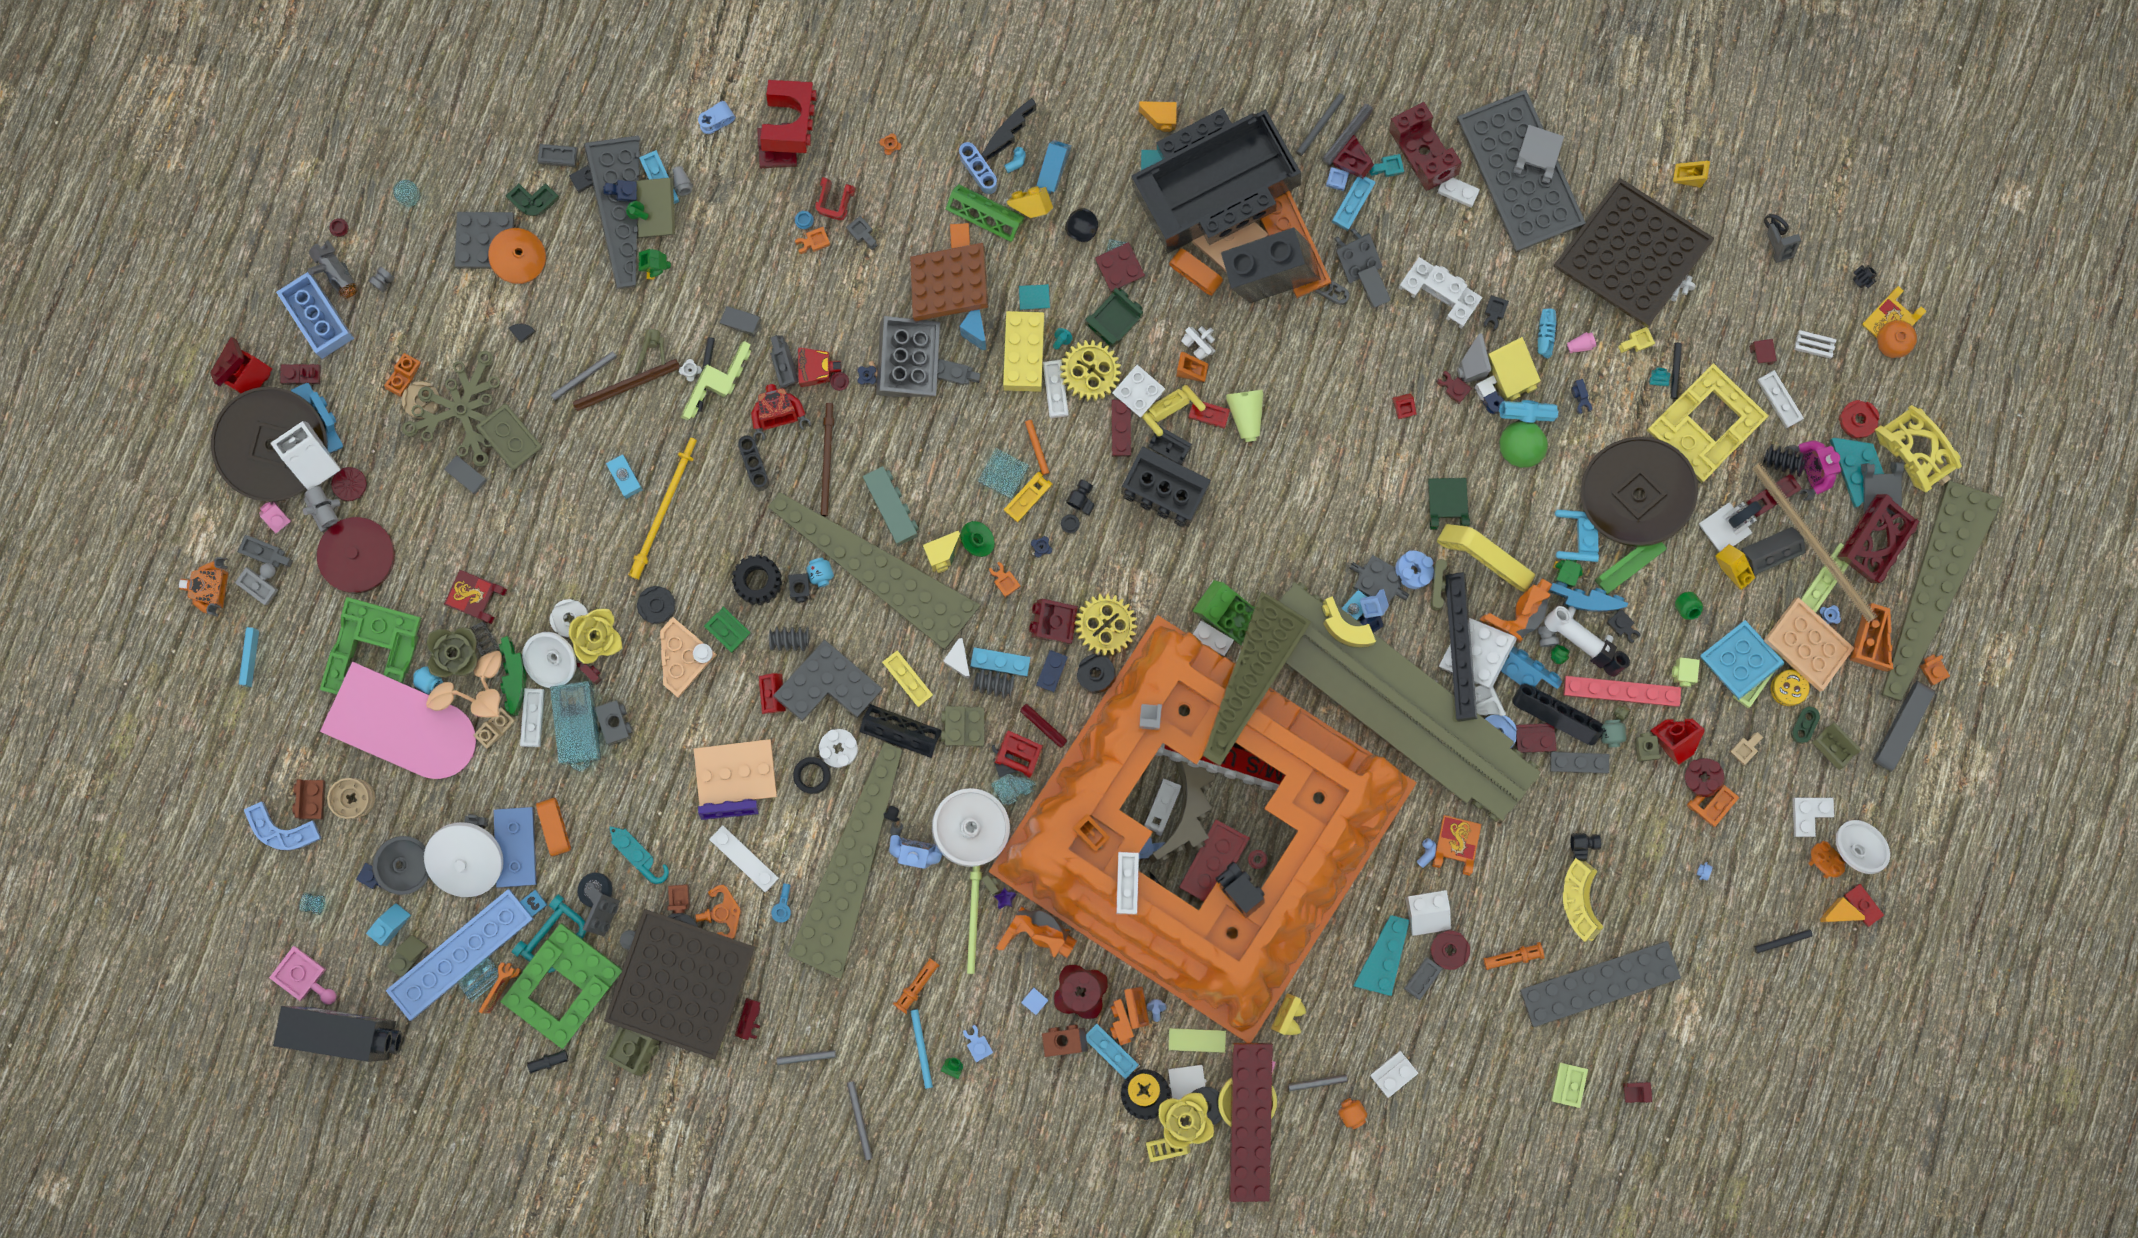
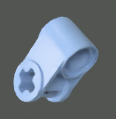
[698,101,736,134]

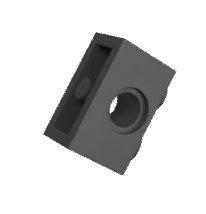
[595,700,633,746]

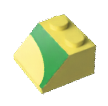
[923,531,961,573]

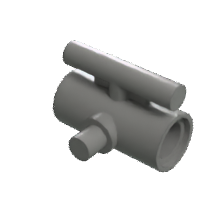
[303,486,340,532]

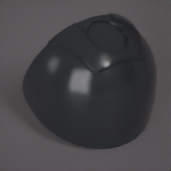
[1065,208,1098,242]

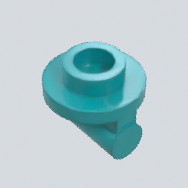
[1053,328,1073,350]
[1649,367,1671,386]

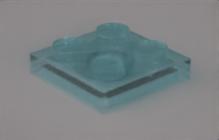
[978,448,1029,500]

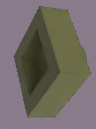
[982,875,1000,896]

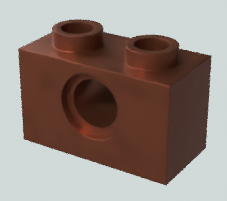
[1042,1024,1088,1057]

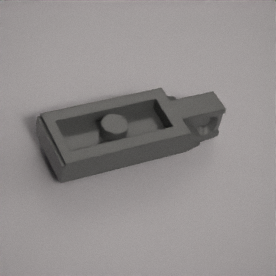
[770,335,799,389]
[937,359,981,385]
[237,535,293,567]

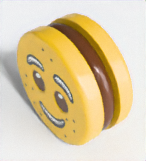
[1770,670,1810,706]

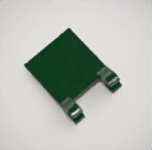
[1428,478,1470,530]

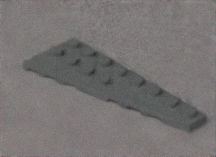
[584,135,640,290]

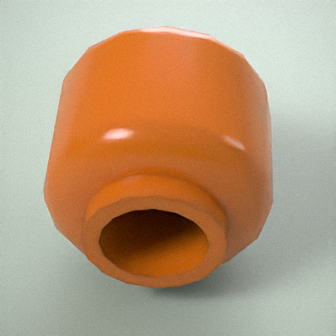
[1338,1098,1367,1129]

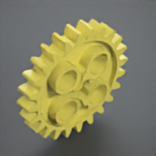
[1060,340,1121,402]
[1074,594,1137,656]

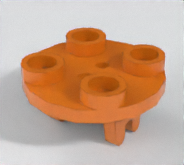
[1808,841,1846,879]

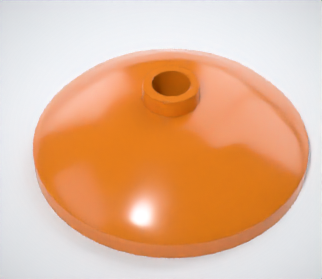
[488,228,546,284]

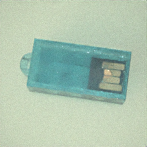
[550,681,601,771]

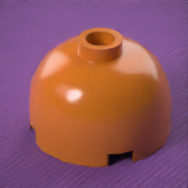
[1877,320,1917,358]

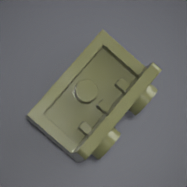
[1812,722,1861,770]

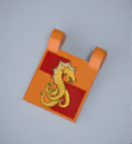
[1432,815,1482,876]
[478,962,522,1014]

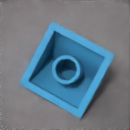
[960,309,986,350]

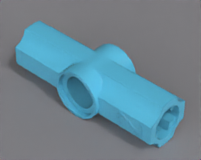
[1499,400,1558,423]

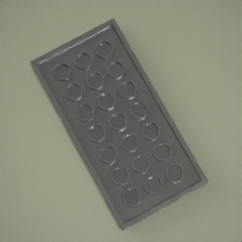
[1457,90,1586,252]

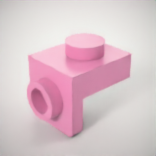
[259,501,291,533]

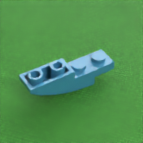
[1548,581,1628,612]

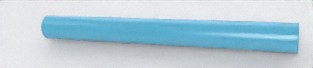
[910,1009,933,1089]

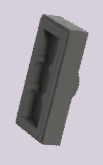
[537,144,578,167]
[1403,957,1442,1000]

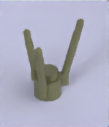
[634,329,665,374]

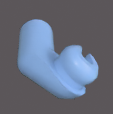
[1417,838,1436,868]

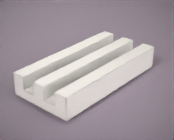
[1794,330,1836,359]

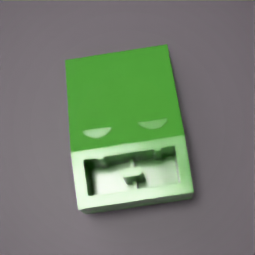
[1193,580,1254,646]

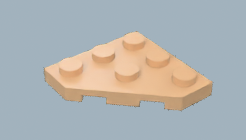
[660,617,717,698]

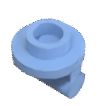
[1147,999,1166,1022]

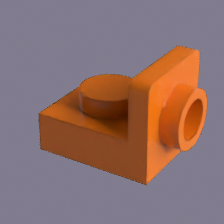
[1920,654,1950,686]

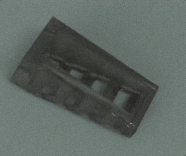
[469,621,504,657]

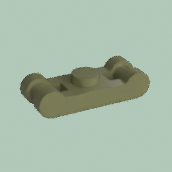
[1430,559,1447,611]

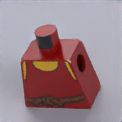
[798,348,841,387]

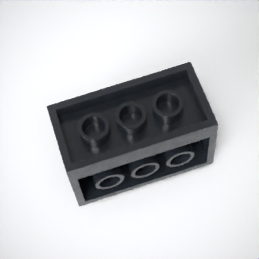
[1121,446,1211,528]

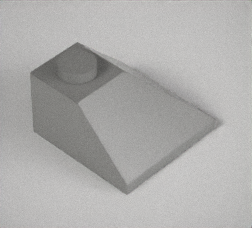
[1457,333,1491,383]

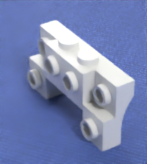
[1399,257,1483,329]

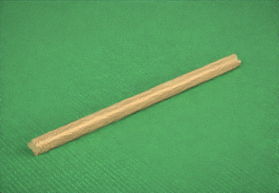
[1752,462,1877,623]

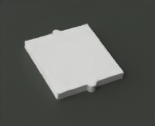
[1168,1065,1207,1100]

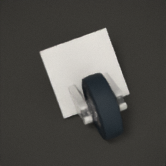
[1698,501,1762,552]

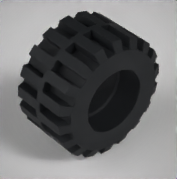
[732,554,782,605]
[1121,1069,1171,1120]

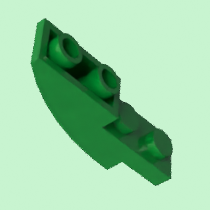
[499,636,526,716]

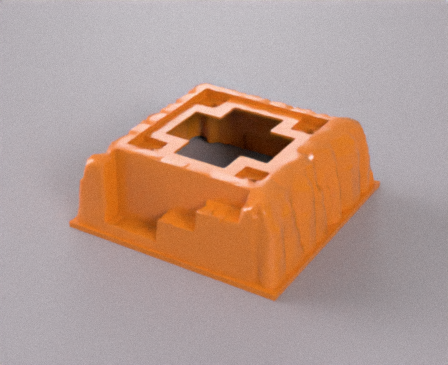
[989,615,1417,1043]

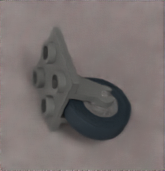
[577,872,620,937]

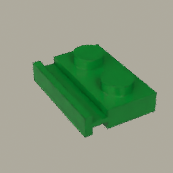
[704,606,751,653]

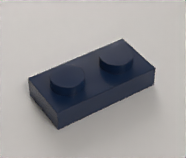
[1036,650,1068,693]

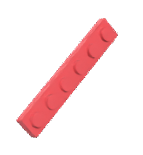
[1563,676,1681,707]

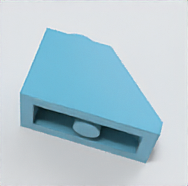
[366,903,411,946]

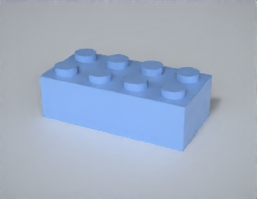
[276,272,354,359]

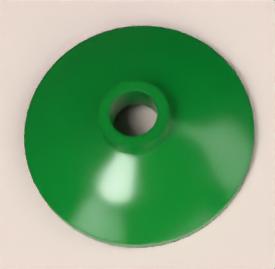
[960,521,995,557]

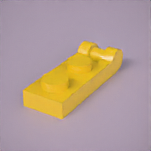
[1003,472,1053,523]

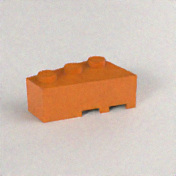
[1849,603,1893,672]

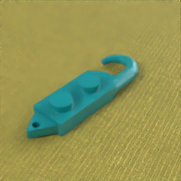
[609,826,669,884]

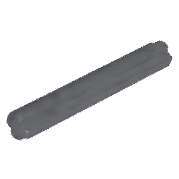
[1322,104,1373,165]

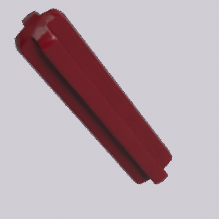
[1020,704,1067,748]

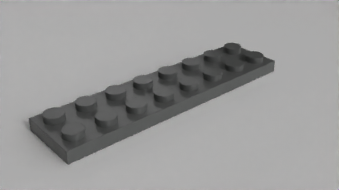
[1520,941,1681,1027]

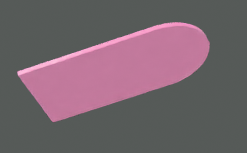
[320,662,476,779]

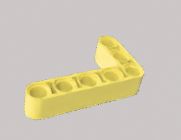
[1437,524,1535,592]

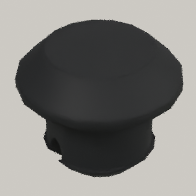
[883,806,899,822]

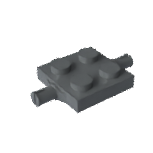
[1349,555,1409,604]

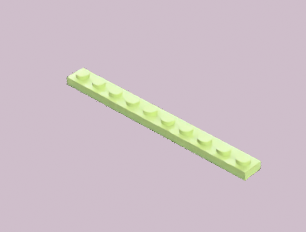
[1732,543,1849,708]

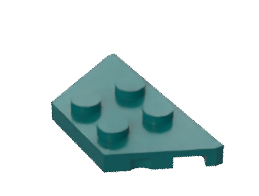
[1830,438,1884,508]

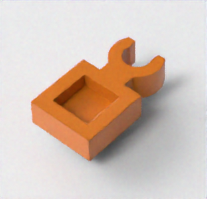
[795,227,830,254]
[989,562,1021,598]

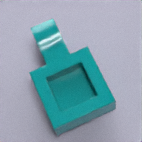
[1369,154,1405,177]

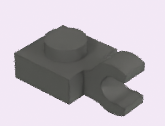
[846,216,878,250]
[464,814,489,828]

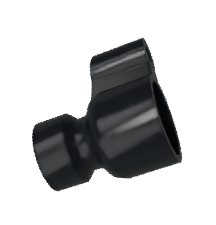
[1066,479,1095,516]
[1570,833,1601,861]

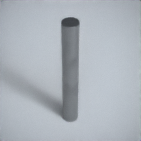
[777,1050,836,1065]
[1288,1074,1347,1092]

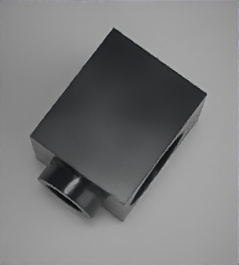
[788,573,811,603]

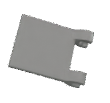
[1513,125,1564,184]

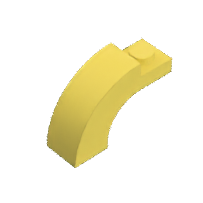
[1322,596,1376,647]

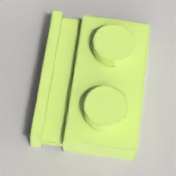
[1551,1062,1588,1108]

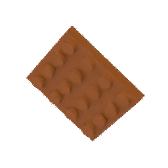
[910,243,988,321]

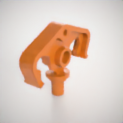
[695,885,741,939]

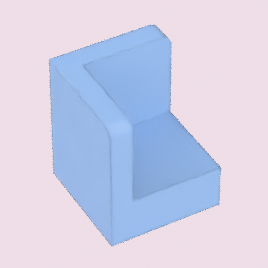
[1360,589,1389,618]

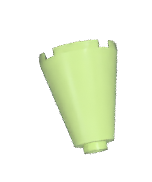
[1226,389,1264,442]

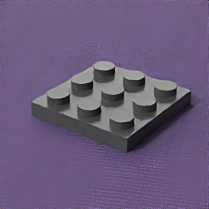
[455,212,515,269]

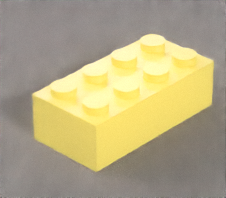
[1003,311,1044,392]

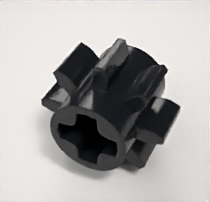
[1853,265,1877,288]

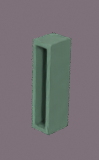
[863,466,919,546]

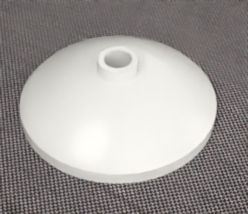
[522,632,577,688]
[1836,820,1890,874]

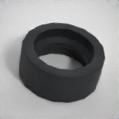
[793,757,831,794]

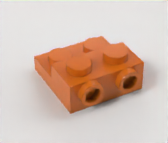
[1110,999,1134,1046]

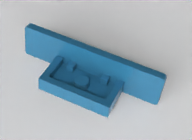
[291,383,343,453]
[1501,646,1562,689]

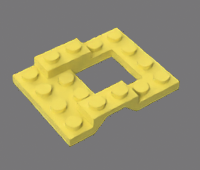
[1647,363,1768,483]

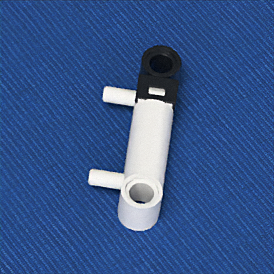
[1544,606,1630,677]

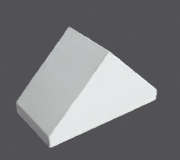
[943,638,970,679]

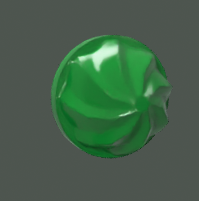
[1551,644,1570,664]

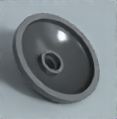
[372,836,429,895]

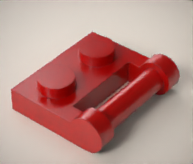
[994,730,1042,778]

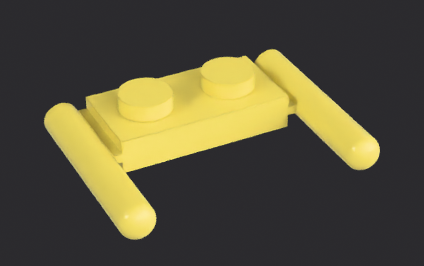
[1142,385,1206,436]

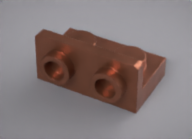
[292,779,325,819]

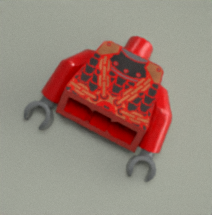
[751,384,811,442]

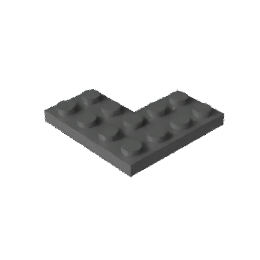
[773,640,883,722]

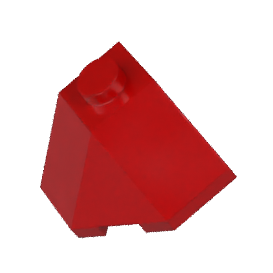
[1650,718,1705,765]

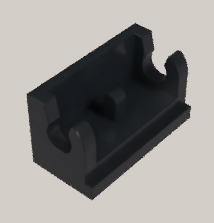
[1148,426,1192,465]

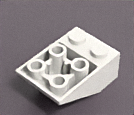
[271,421,341,490]

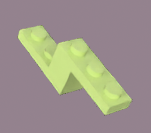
[681,341,751,421]

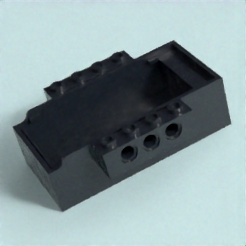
[1131,108,1301,253]

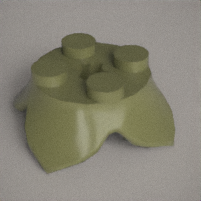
[427,627,477,677]

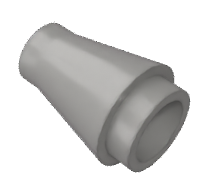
[672,166,693,196]

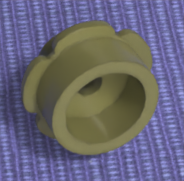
[1614,704,1631,722]

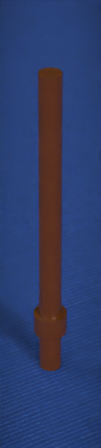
[820,403,835,516]

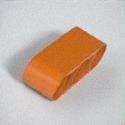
[1169,248,1224,296]
[536,797,571,857]

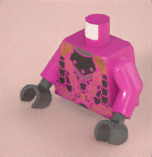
[1784,440,1841,501]

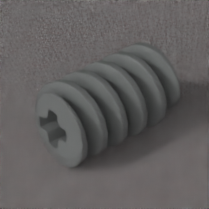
[769,626,810,651]
[972,668,1015,699]

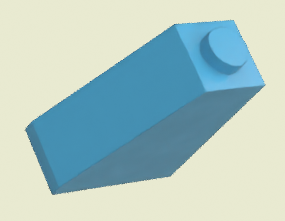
[1036,140,1072,194]

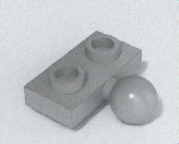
[235,563,278,605]

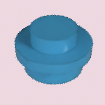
[795,211,814,230]

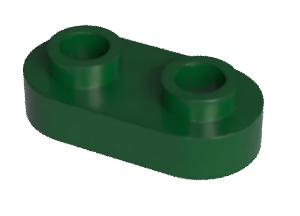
[1791,706,1820,744]

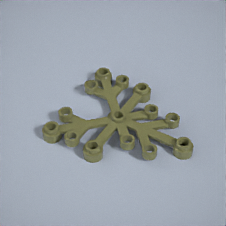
[402,351,501,468]

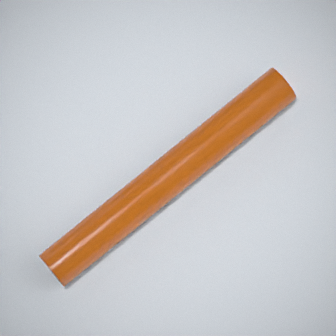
[1025,420,1050,475]

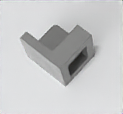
[1139,704,1162,730]

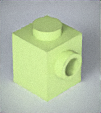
[1672,657,1700,687]

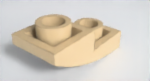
[473,707,517,749]

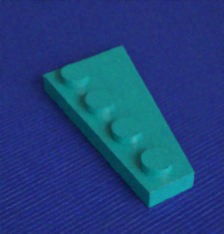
[1353,915,1410,996]

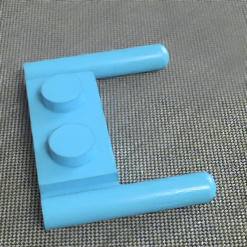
[1555,510,1599,562]

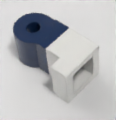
[1474,376,1504,414]

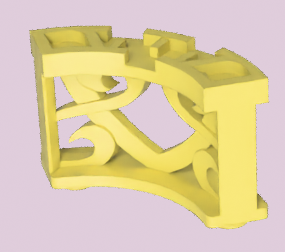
[1875,405,1962,492]
[1563,858,1604,942]

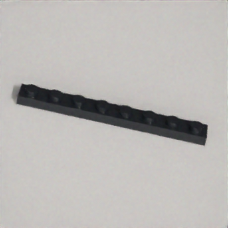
[1445,572,1477,722]

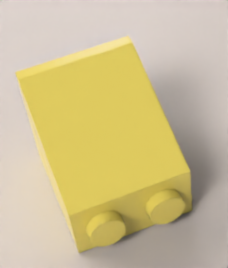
[1488,337,1541,402]

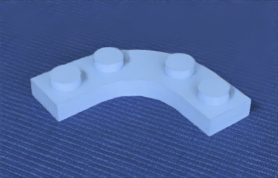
[244,802,322,850]

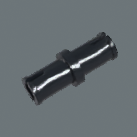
[527,1049,569,1074]

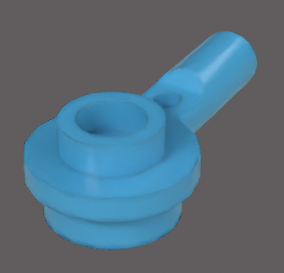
[771,883,791,923]

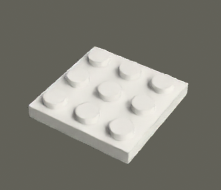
[1439,618,1517,690]

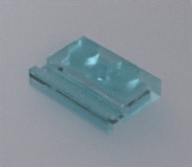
[458,957,499,1002]

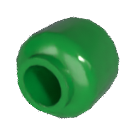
[1675,591,1704,620]

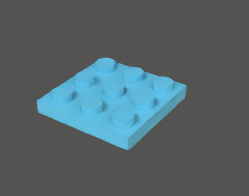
[1700,620,1784,700]

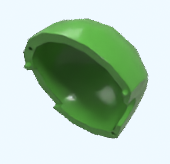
[1499,420,1548,468]

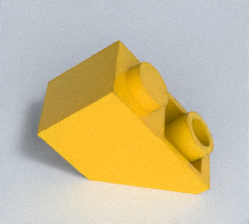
[1006,186,1053,218]
[1715,544,1755,590]

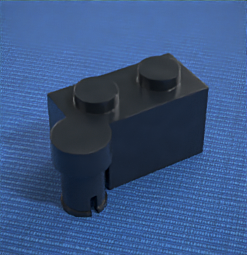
[1215,862,1265,918]

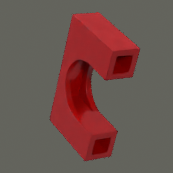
[760,80,817,153]

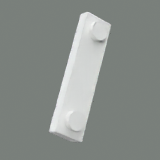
[709,825,779,893]

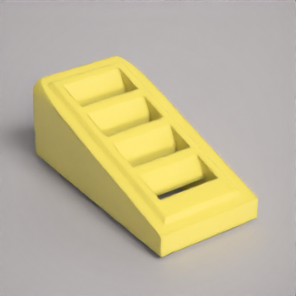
[1146,1138,1191,1162]

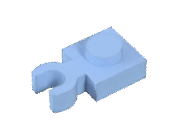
[963,1025,993,1062]

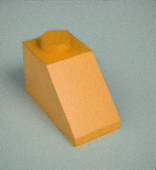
[1139,101,1177,132]

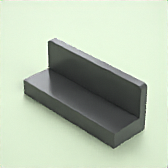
[1742,527,1806,575]

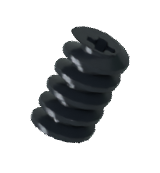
[1762,444,1806,477]

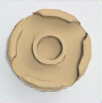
[402,381,440,420]

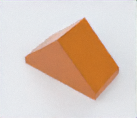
[1176,352,1208,382]
[1073,814,1110,852]

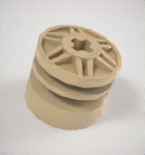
[327,778,376,819]

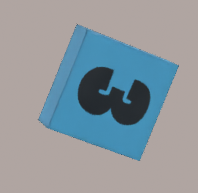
[520,890,548,917]

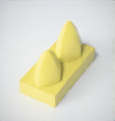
[1271,993,1306,1035]

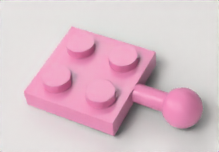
[269,946,337,1005]

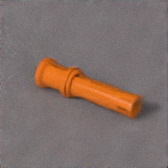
[1483,942,1545,970]
[893,958,940,1015]

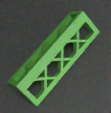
[945,184,1025,242]
[1594,542,1667,595]

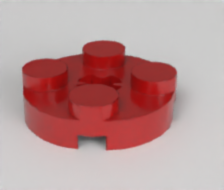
[1839,400,1879,439]

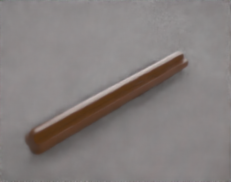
[573,359,680,411]

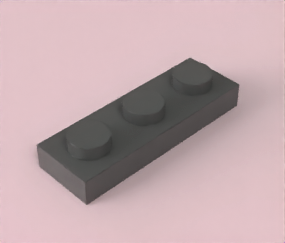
[1550,752,1609,774]

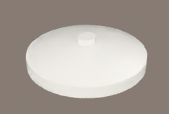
[932,788,1010,867]
[424,822,503,897]

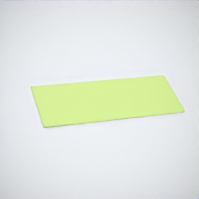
[1169,1028,1226,1053]

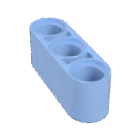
[959,142,997,194]

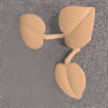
[426,651,502,718]

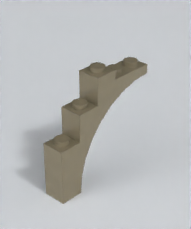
[1149,761,1215,864]

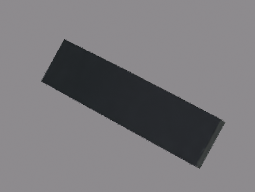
[982,98,1036,162]

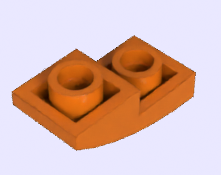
[384,353,421,397]

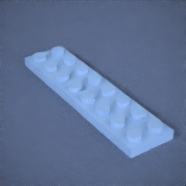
[386,889,534,1021]

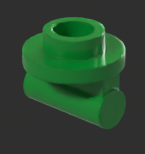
[626,201,649,220]
[941,1058,963,1079]

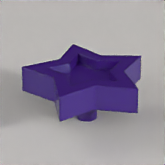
[994,887,1017,909]

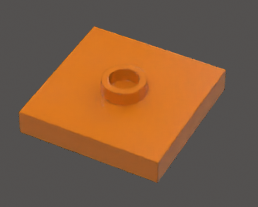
[1124,987,1149,1029]

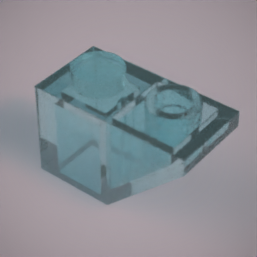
[991,774,1036,806]

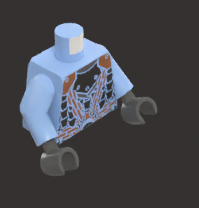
[889,822,943,869]

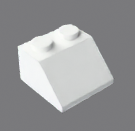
[1405,890,1451,936]

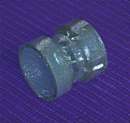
[299,892,325,915]

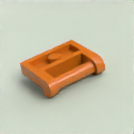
[1687,777,1739,827]

